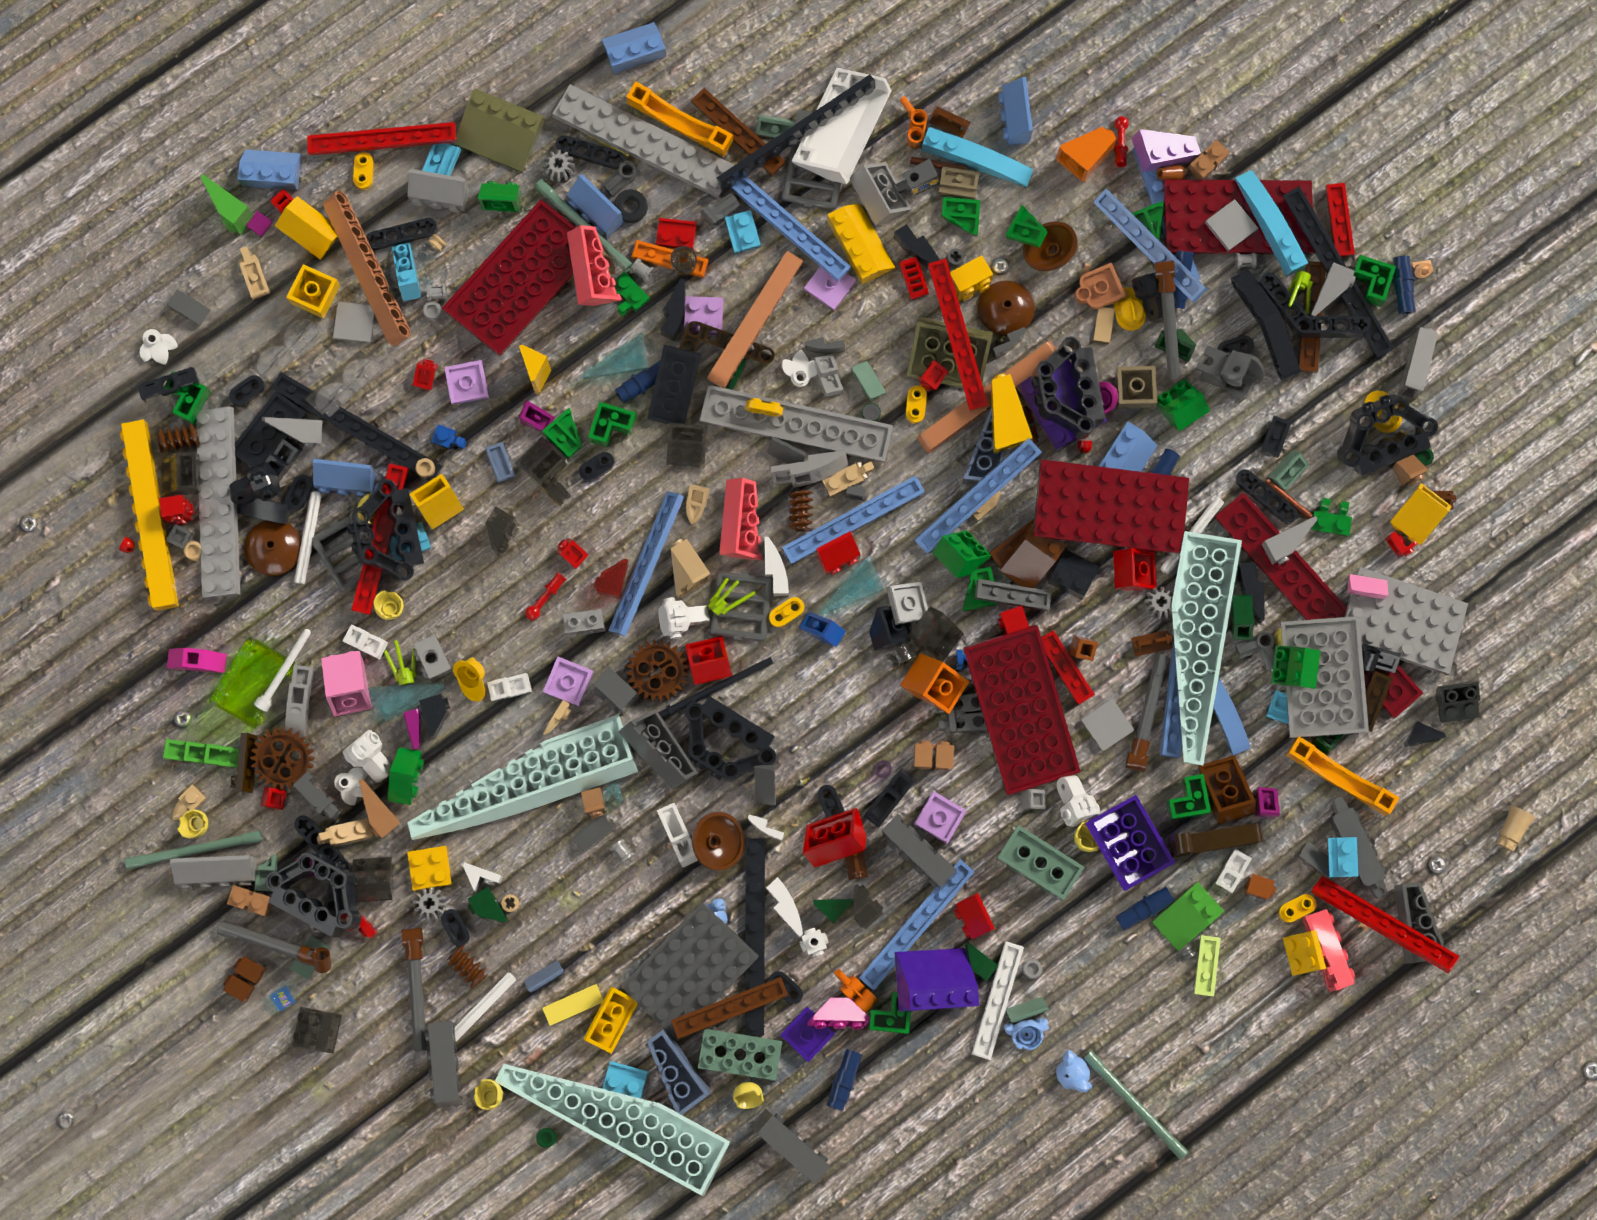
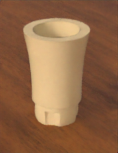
[1497,805,1536,852]

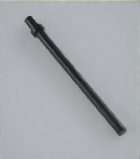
[658,657,774,719]

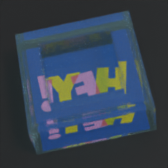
[269,985,297,1012]

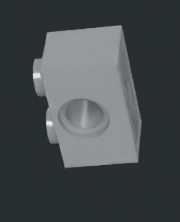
[563,609,605,637]
[413,634,453,681]

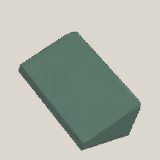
[756,114,796,138]
[851,361,886,402]
[1268,450,1309,491]
[290,935,329,980]
[1006,997,1049,1023]

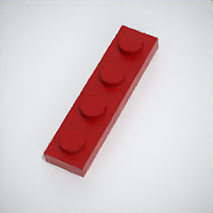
[1325,183,1355,258]
[1041,630,1095,705]

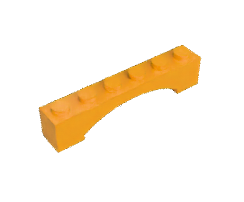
[626,81,733,157]
[1285,737,1400,816]

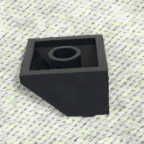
[869,606,915,651]

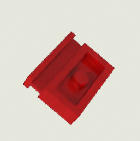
[656,218,697,250]

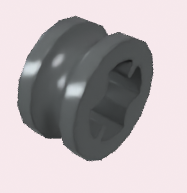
[947,248,964,267]
[1176,945,1196,962]

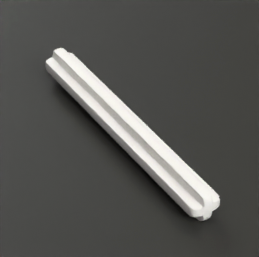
[294,491,321,584]
[1160,497,1224,575]
[454,972,516,1042]

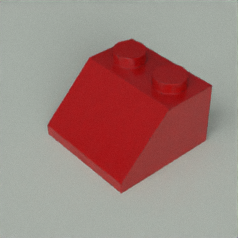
[816,531,861,576]
[1113,548,1157,591]
[685,636,732,685]
[953,893,995,940]

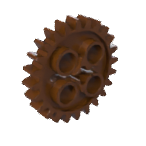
[626,639,689,702]
[250,726,315,790]

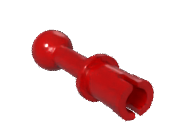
[1114,116,1129,168]
[525,572,567,621]

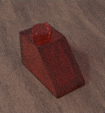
[594,559,629,600]

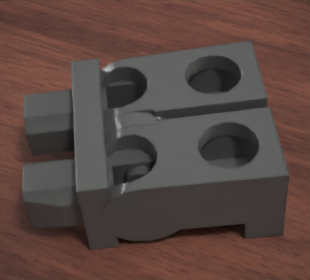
[937,694,988,734]
[293,771,342,821]

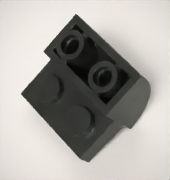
[1436,681,1480,723]

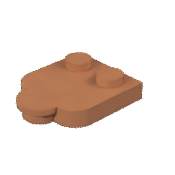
[1075,263,1126,310]

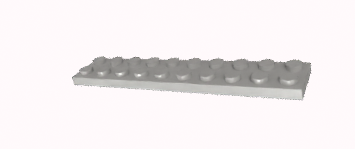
[552,85,734,199]
[700,385,893,463]
[196,406,240,599]

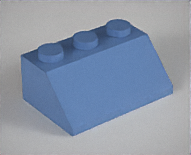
[602,22,666,74]
[998,77,1033,145]
[238,150,301,190]
[567,174,623,239]
[1099,422,1158,472]
[313,459,376,497]

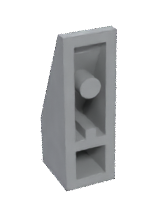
[1310,262,1356,316]
[262,417,322,447]
[1262,516,1317,565]

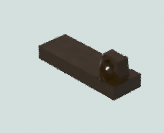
[1366,671,1393,732]
[230,733,258,793]

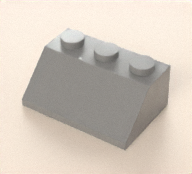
[850,162,912,225]
[407,169,469,213]

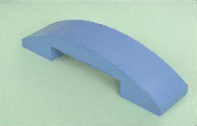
[1213,678,1251,756]

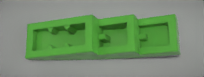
[163,739,239,768]

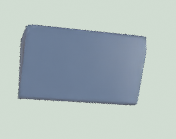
[524,961,564,993]

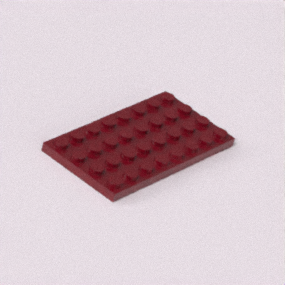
[1163,179,1314,255]
[442,199,576,357]
[1033,459,1189,554]
[963,625,1081,795]

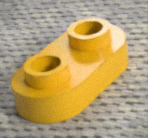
[353,152,374,190]
[906,385,927,424]
[745,398,784,417]
[769,597,804,628]
[1278,894,1316,923]

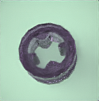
[874,760,892,778]

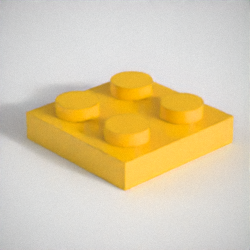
[407,846,452,891]
[1283,930,1326,976]

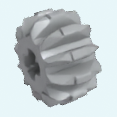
[543,150,575,183]
[1144,587,1173,620]
[413,887,447,921]

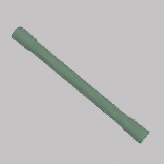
[535,179,633,273]
[125,830,262,870]
[1083,1050,1188,1160]

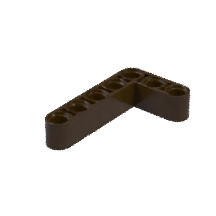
[679,321,775,364]
[1167,822,1264,858]

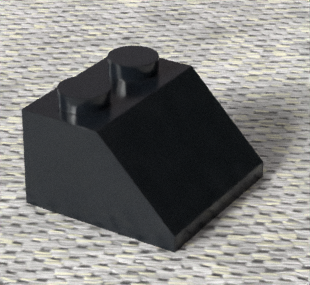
[1048,549,1099,600]

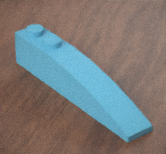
[922,127,1033,187]
[1235,170,1308,277]

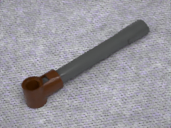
[1155,260,1181,379]
[1125,654,1168,773]
[217,920,331,973]
[401,927,427,1051]

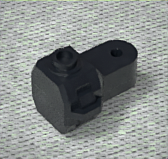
[1132,272,1163,322]
[229,462,280,504]

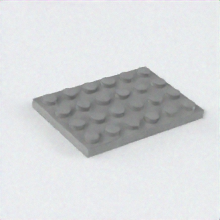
[1344,567,1468,675]
[1280,616,1369,738]

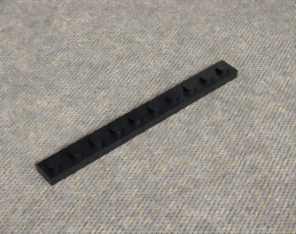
[716,74,876,191]
[1282,186,1394,359]
[271,372,443,481]
[745,838,765,1035]

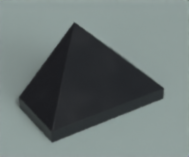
[1404,721,1446,748]

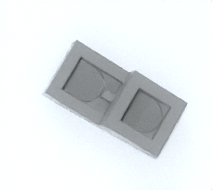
[814,354,844,397]

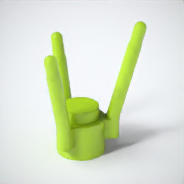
[1281,271,1313,315]
[707,578,755,616]
[384,640,417,686]

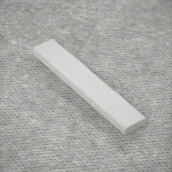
[971,941,1024,1060]

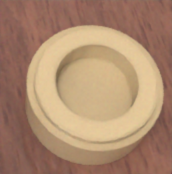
[415,458,435,478]
[184,541,202,561]

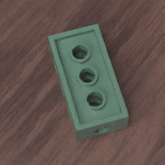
[996,825,1084,901]
[698,1029,782,1081]

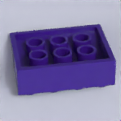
[1017,360,1107,452]
[1085,795,1175,891]
[894,948,979,1012]

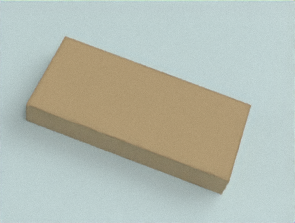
[1093,307,1115,344]

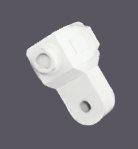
[658,597,710,639]
[343,730,392,782]
[1057,775,1100,827]

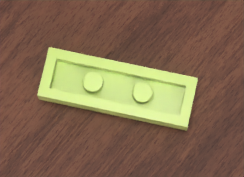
[1193,935,1221,997]

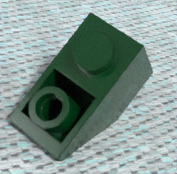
[1230,595,1254,640]

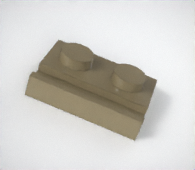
[938,166,979,200]

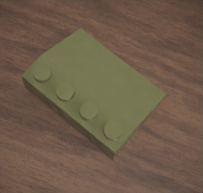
[454,88,545,173]
[907,317,993,388]

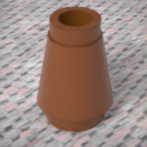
[1157,164,1186,180]

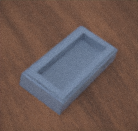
[485,441,516,484]

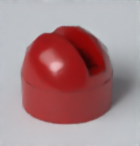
[1077,440,1092,454]
[119,536,135,553]

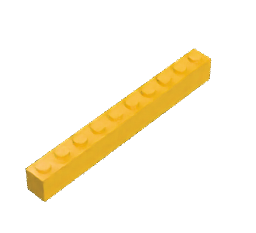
[119,419,179,611]

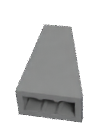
[1397,327,1438,400]

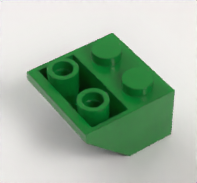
[1156,379,1210,432]
[933,530,991,578]
[1271,645,1321,689]

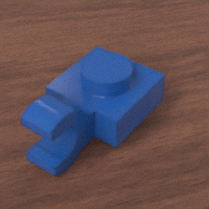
[431,424,467,450]

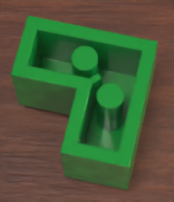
[1353,255,1396,307]
[164,371,211,425]
[588,402,637,448]
[388,747,424,805]
[1166,774,1211,821]
[869,992,911,1034]

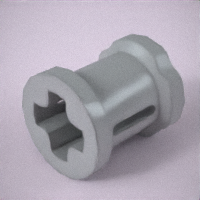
[1235,252,1257,270]
[630,258,655,282]
[427,284,448,301]
[609,839,634,865]

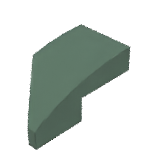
[255,854,277,893]

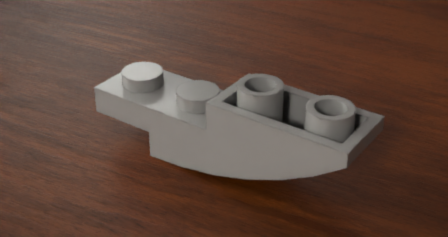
[771,450,848,487]
[285,665,314,744]

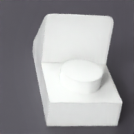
[463,862,503,892]

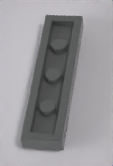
[975,579,1051,611]

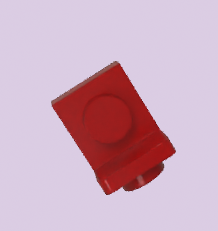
[412,359,439,390]
[917,360,949,391]
[1385,531,1417,557]
[555,538,588,569]
[347,915,378,939]

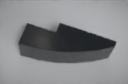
[894,224,940,268]
[660,278,686,341]
[266,438,303,482]
[237,498,291,524]
[1237,563,1265,623]
[864,768,917,828]

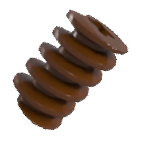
[157,423,199,453]
[789,490,814,532]
[447,945,488,989]

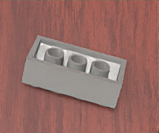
[170,855,256,888]

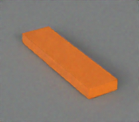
[631,240,709,278]

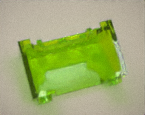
[209,637,295,729]

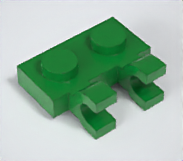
[609,272,650,317]
[1310,498,1352,537]

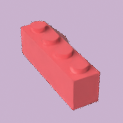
[567,225,622,306]
[719,478,763,560]
[1302,909,1355,992]

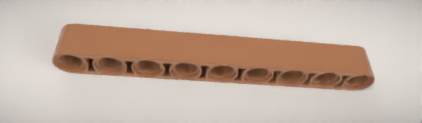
[323,191,411,346]
[707,251,804,389]
[916,341,1057,454]

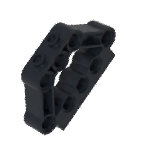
[1031,336,1105,439]
[1337,395,1438,475]
[347,479,424,583]
[685,696,776,782]
[266,852,361,937]

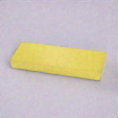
[542,984,603,1026]

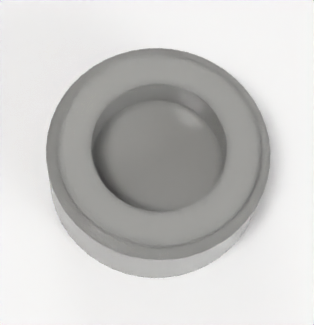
[423,301,442,321]
[1022,959,1042,979]

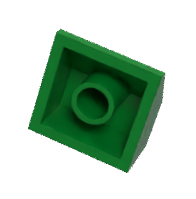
[478,181,521,213]

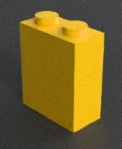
[409,474,464,530]
[1390,483,1452,546]

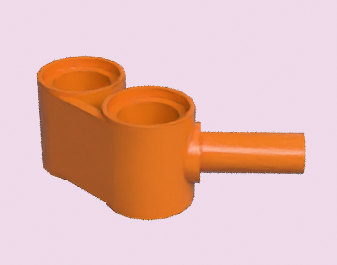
[899,96,927,149]
[834,969,879,1013]

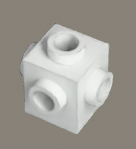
[799,928,829,958]

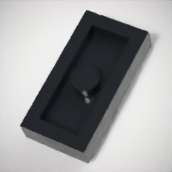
[1260,416,1292,458]

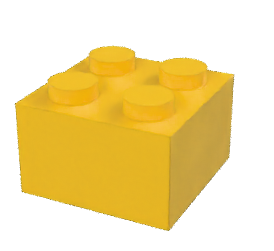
[950,255,993,302]
[286,264,340,319]

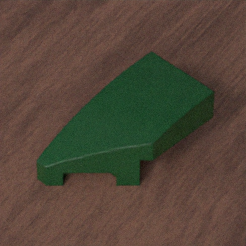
[965,942,998,981]

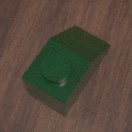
[467,887,509,923]

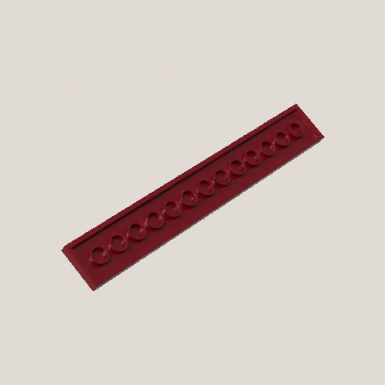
[1214,492,1424,719]

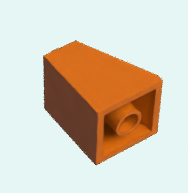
[1055,126,1117,182]
[900,653,970,714]

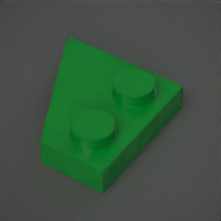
[941,197,980,237]
[1132,201,1164,241]
[1005,205,1048,248]
[542,408,582,459]
[962,567,999,612]

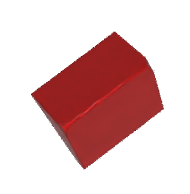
[260,787,287,810]

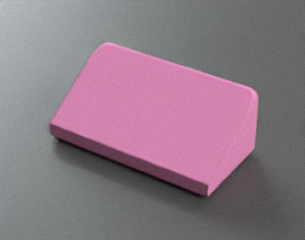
[1347,574,1388,599]

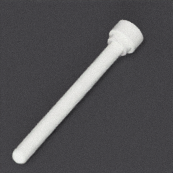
[254,629,311,712]

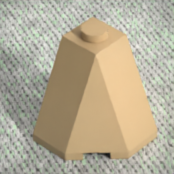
[671,539,711,600]

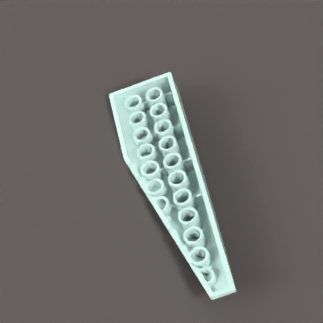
[1171,531,1242,766]
[407,714,638,840]
[495,1064,730,1196]

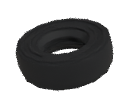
[614,189,648,223]

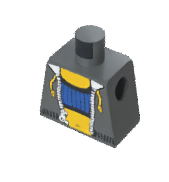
[895,159,940,196]

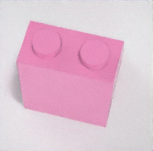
[321,651,372,717]

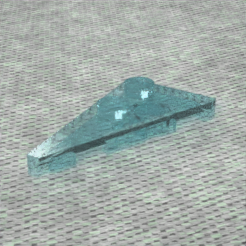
[582,333,648,380]
[820,556,884,615]
[368,683,445,722]

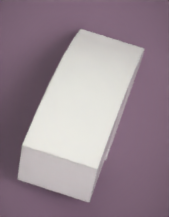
[765,537,789,597]
[657,803,698,868]
[766,877,803,937]

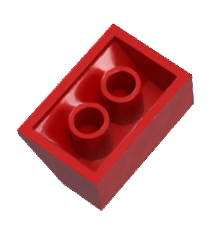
[803,808,866,868]

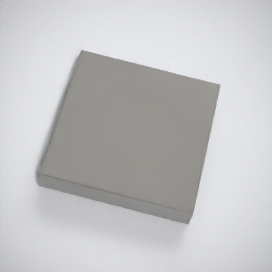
[1205,199,1258,251]
[333,302,375,344]
[886,582,930,625]
[1080,698,1134,752]

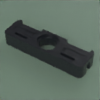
[138,367,200,403]

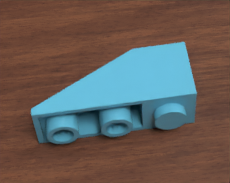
[392,242,422,302]

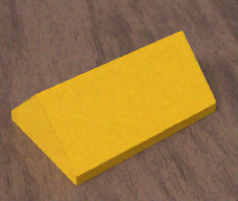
[275,196,338,260]
[519,345,551,395]
[583,986,638,1054]

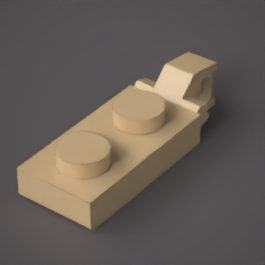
[239,246,270,299]
[822,462,874,497]
[317,818,373,847]

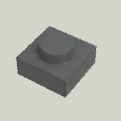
[846,485,866,501]
[166,524,193,550]

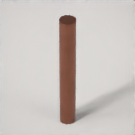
[910,156,966,170]
[1265,479,1313,520]

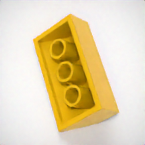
[827,203,895,285]

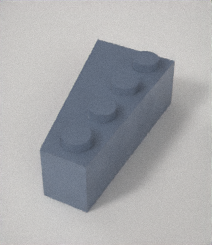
[962,407,1005,485]
[647,1029,712,1115]

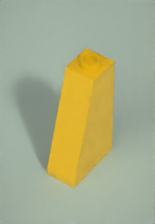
[991,373,1032,453]

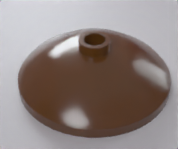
[1023,221,1078,271]
[978,281,1035,336]
[244,520,301,576]
[692,812,745,871]

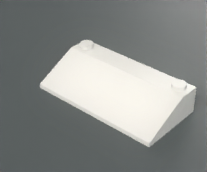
[792,68,892,184]

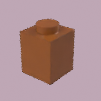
[1069,635,1098,661]
[1244,874,1276,901]

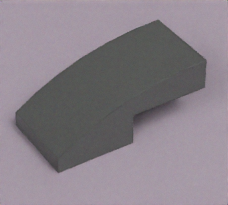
[167,290,211,326]
[992,327,1026,359]
[805,337,845,354]

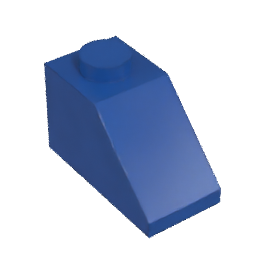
[799,611,846,648]

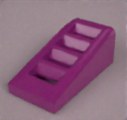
[403,708,421,751]

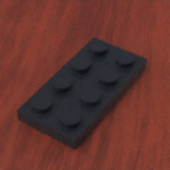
[647,345,702,428]
[235,391,307,467]

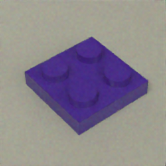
[780,1007,836,1062]

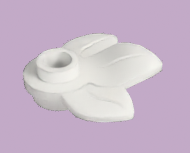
[140,329,178,365]
[782,350,817,387]
[334,767,369,806]

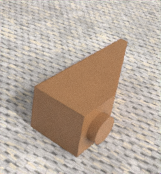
[359,779,401,838]

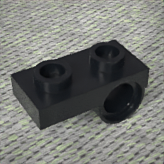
[1362,643,1401,673]

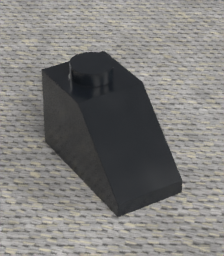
[419,694,450,739]

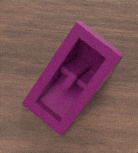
[518,400,555,432]
[1255,787,1280,819]

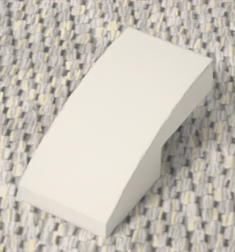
[343,624,388,660]
[487,673,532,701]
[748,815,784,842]
[1215,848,1252,893]

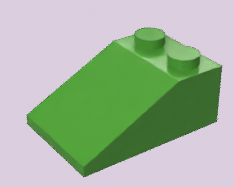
[201,174,253,235]
[1152,882,1224,951]

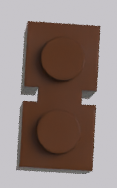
[223,956,267,1003]

